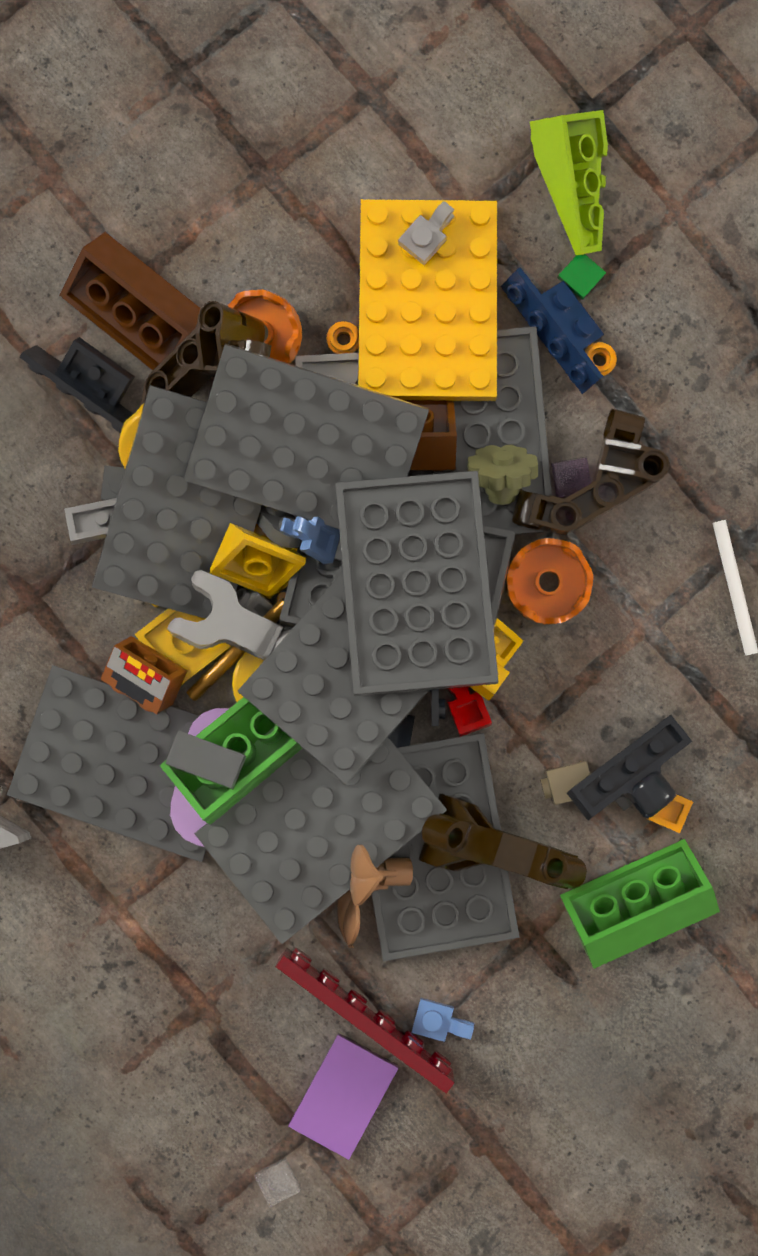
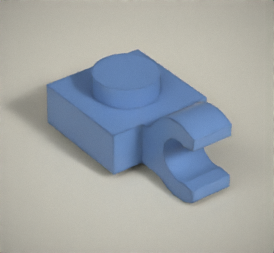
[280,516,340,564]
[411,998,474,1042]

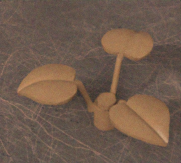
[337,845,413,948]

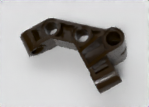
[140,301,272,406]
[512,408,670,535]
[419,793,587,890]

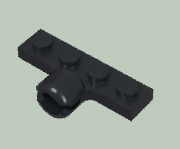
[567,715,692,821]

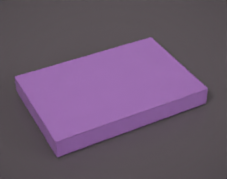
[288,1033,399,1160]

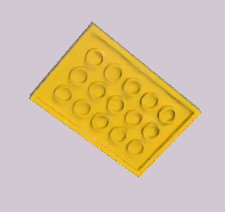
[358,199,497,401]

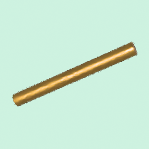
[187,598,284,701]

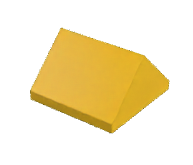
[210,523,306,597]

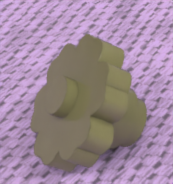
[467,445,538,505]

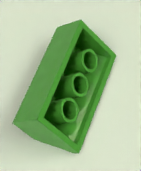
[160,697,303,825]
[560,839,720,969]

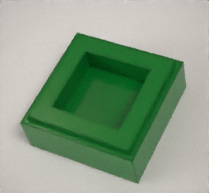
[557,254,606,300]

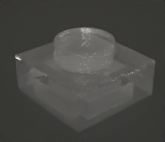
[254,1157,301,1207]

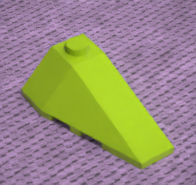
[530,110,608,255]

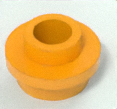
[327,321,359,354]
[585,342,617,376]

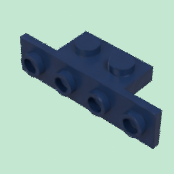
[500,267,604,394]

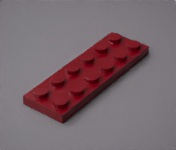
[275,947,455,1094]

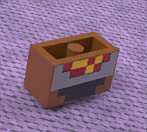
[101,636,187,715]

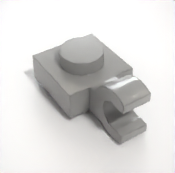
[398,201,454,265]

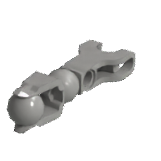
[167,570,291,660]

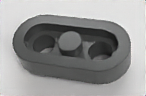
[256,505,302,548]

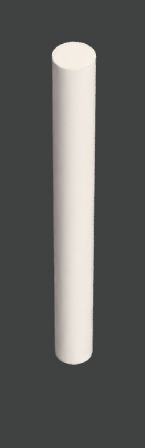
[712,520,758,656]

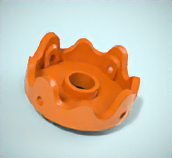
[227,289,302,364]
[506,538,593,625]

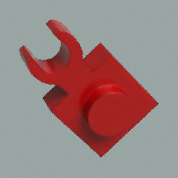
[447,686,492,737]

